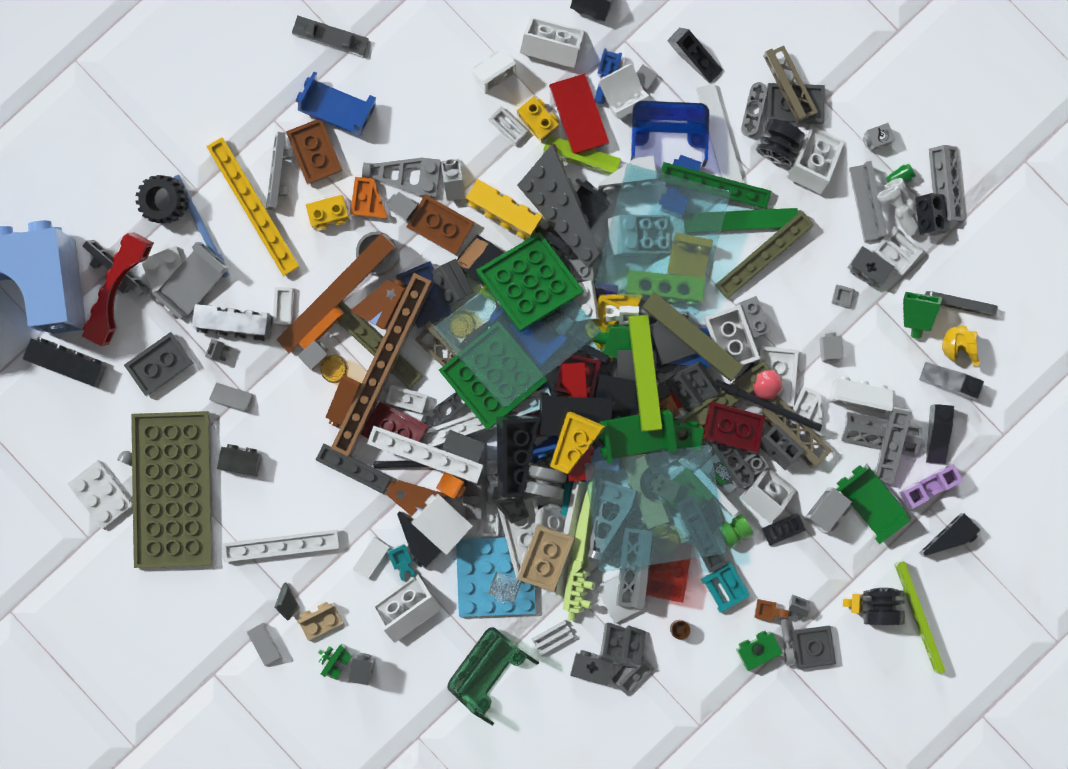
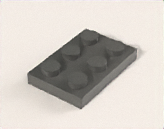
[766,83,825,124]
[124,332,194,397]

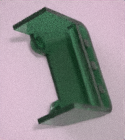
[447,627,540,726]

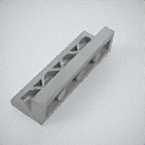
[928,145,965,222]
[849,161,887,242]
[841,412,923,456]
[616,528,652,609]

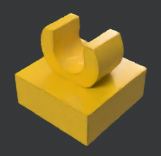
[842,593,863,614]

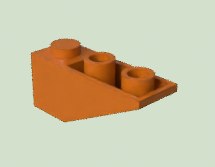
[436,472,467,500]

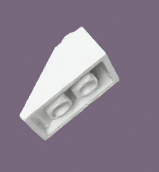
[787,125,845,194]

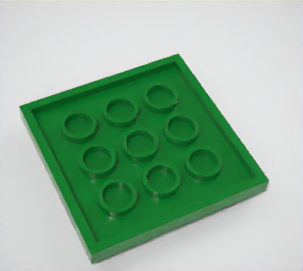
[476,232,584,333]
[438,321,548,430]

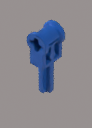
[594,48,622,105]

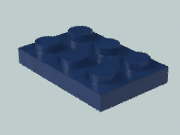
[395,261,453,329]

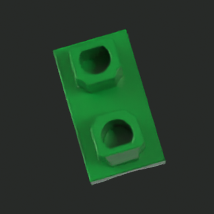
[318,643,353,680]

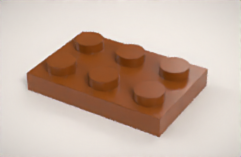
[286,119,343,185]
[406,194,475,256]

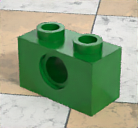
[673,418,704,452]
[736,630,783,671]

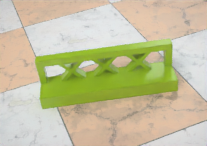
[543,135,621,176]

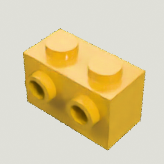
[517,96,559,143]
[305,194,350,231]

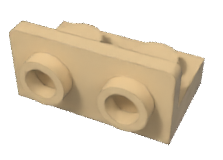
[297,601,343,641]

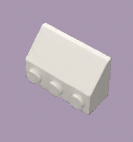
[519,16,585,68]
[704,305,760,366]
[828,375,893,414]
[370,573,442,643]

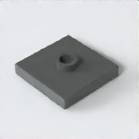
[791,625,836,669]

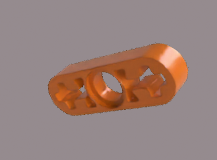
[299,306,345,349]

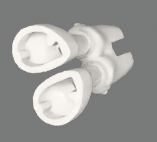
[877,178,919,236]

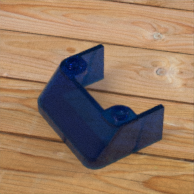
[629,101,709,167]

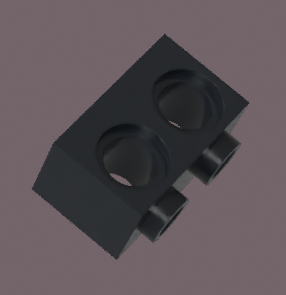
[915,193,949,236]

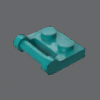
[700,562,750,613]

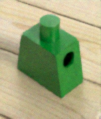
[903,291,942,339]
[593,324,632,359]

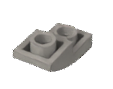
[737,449,769,476]

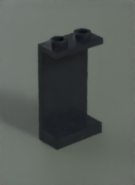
[535,178,611,257]
[593,371,671,417]
[539,393,615,436]

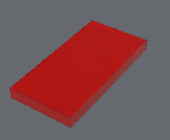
[549,73,609,154]

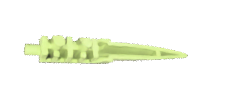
[563,478,595,621]

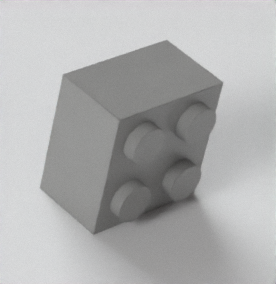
[804,487,852,533]

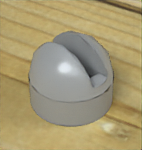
[117,451,132,466]

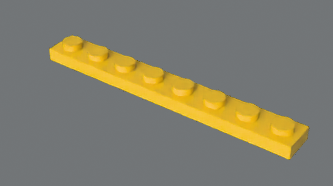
[206,137,300,277]

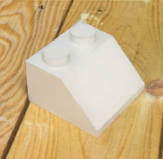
[472,50,516,93]
[741,467,796,523]

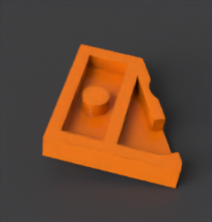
[350,177,387,220]

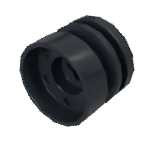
[755,119,806,166]
[863,587,905,625]

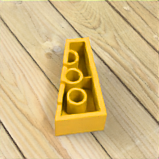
[466,179,543,241]

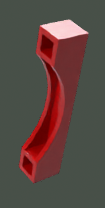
[82,232,154,347]
[560,363,595,481]

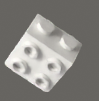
[599,64,652,119]

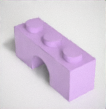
[899,464,963,509]

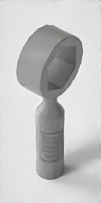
[781,619,795,666]

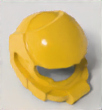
[942,325,980,368]

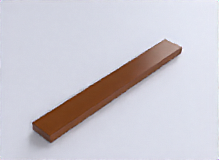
[276,233,396,353]

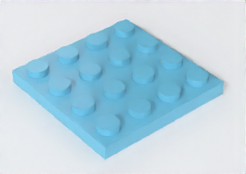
[456,537,536,617]

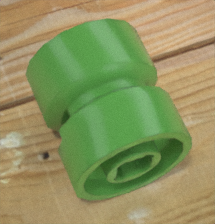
[718,514,754,549]

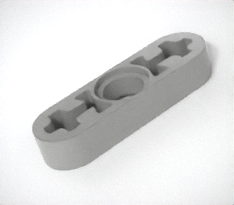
[740,82,767,137]

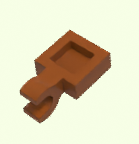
[754,599,789,622]

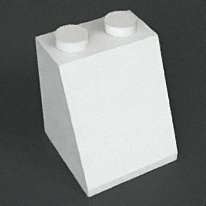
[411,493,473,555]

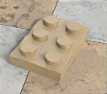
[517,524,574,592]

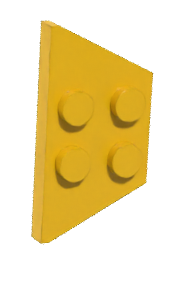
[584,294,643,362]

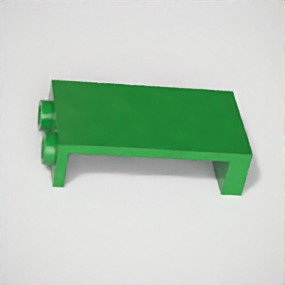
[598,409,677,464]
[836,464,912,545]

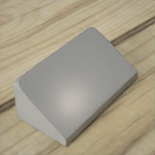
[209,382,253,412]
[247,623,282,666]
[612,656,655,696]

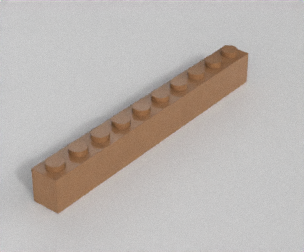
[331,273,434,457]

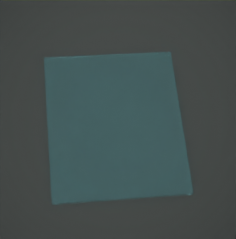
[594,163,731,315]
[434,288,601,408]
[583,445,727,572]

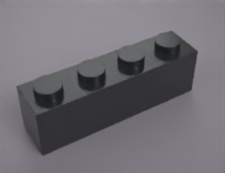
[22,337,107,388]

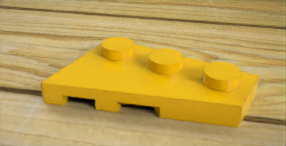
[550,412,605,474]

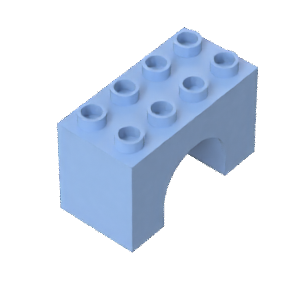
[0,220,86,335]

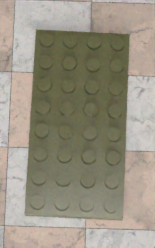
[131,411,212,568]

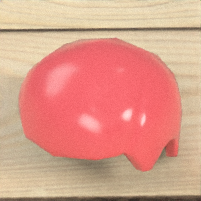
[753,370,783,400]

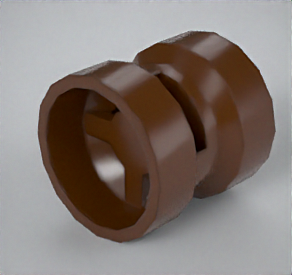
[670,620,691,640]

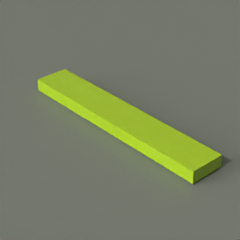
[628,315,662,432]
[894,561,946,674]

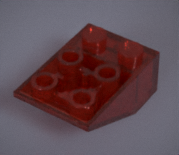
[646,537,692,603]

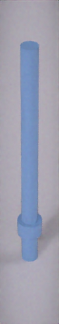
[173,174,230,278]

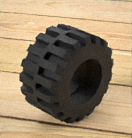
[135,175,189,223]

